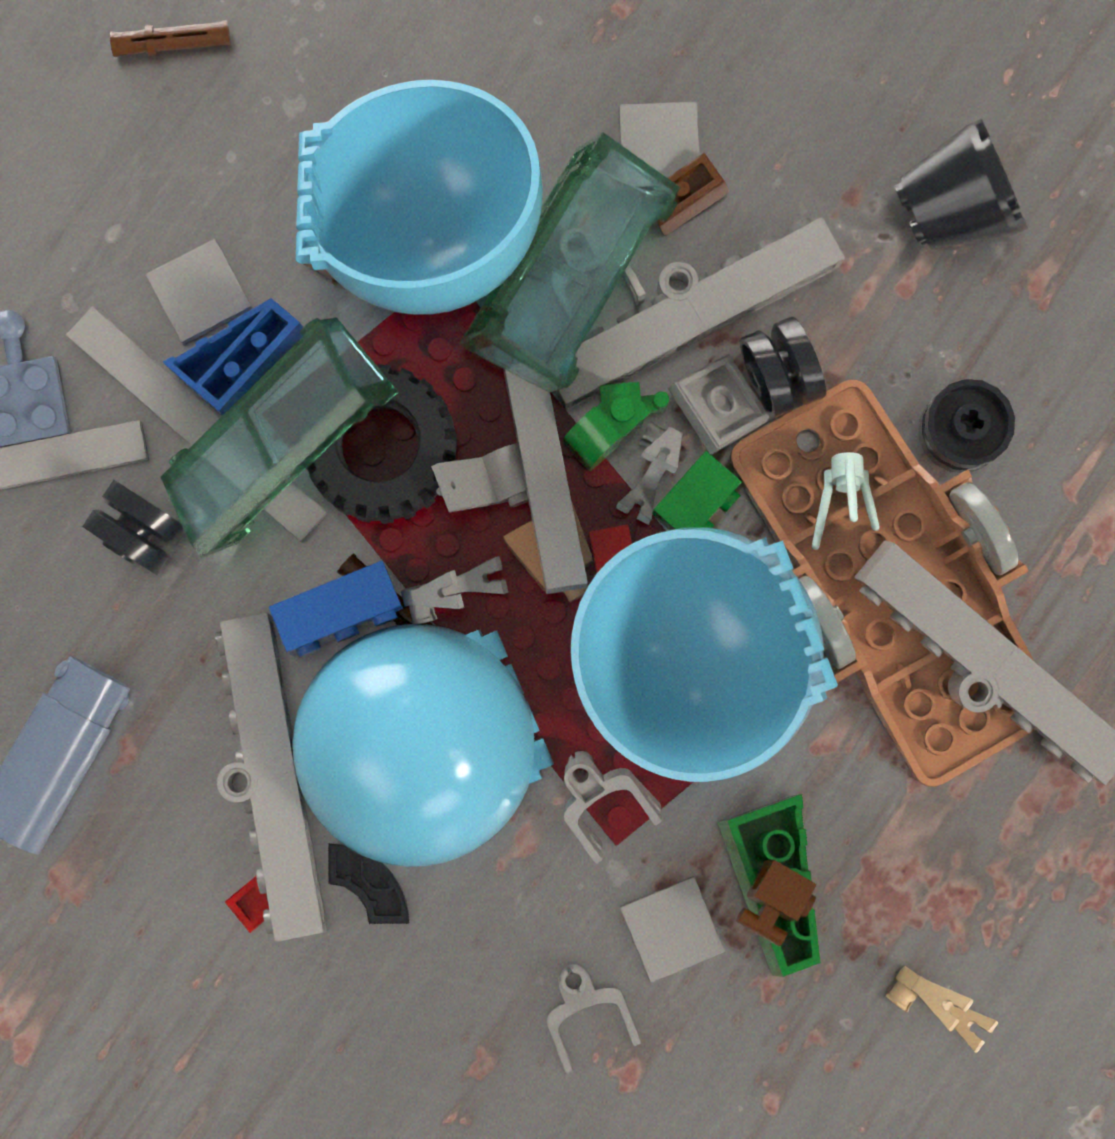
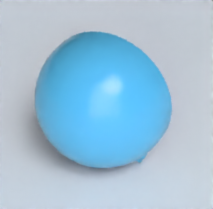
[296,80,543,315]
[571,528,838,782]
[293,624,554,867]

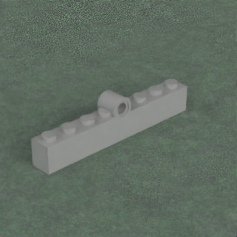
[544,217,845,410]
[854,540,1115,785]
[215,613,327,942]

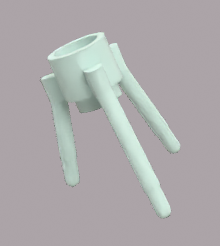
[812,452,880,550]

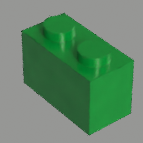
[652,451,742,530]

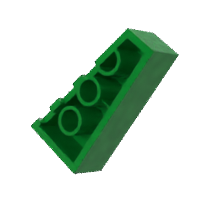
[717,794,821,977]

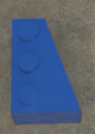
[163,298,310,424]
[269,560,403,658]

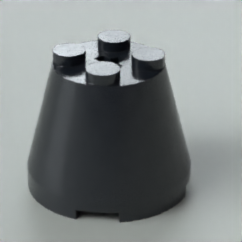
[894,118,1028,250]

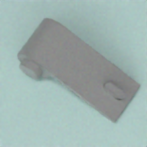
[431,443,528,512]

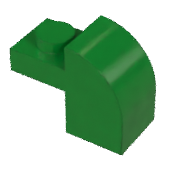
[563,382,651,472]

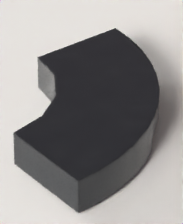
[328,843,410,924]

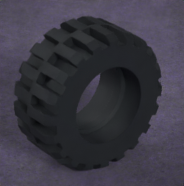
[300,364,457,524]

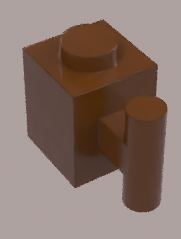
[736,860,817,947]

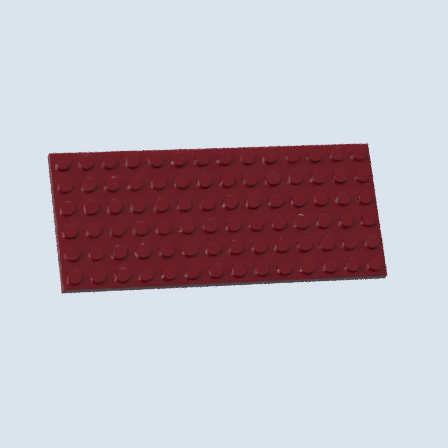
[265,301,693,846]

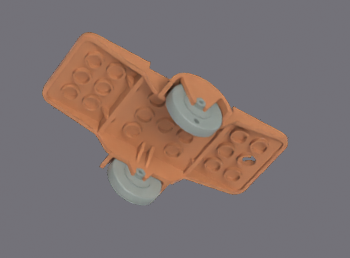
[730,380,1035,787]

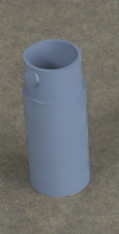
[0,656,130,855]

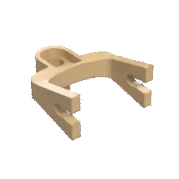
[885,966,998,1053]

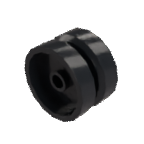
[739,316,827,419]
[918,379,1015,473]
[82,480,188,575]

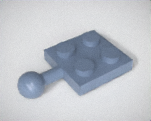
[0,310,71,448]

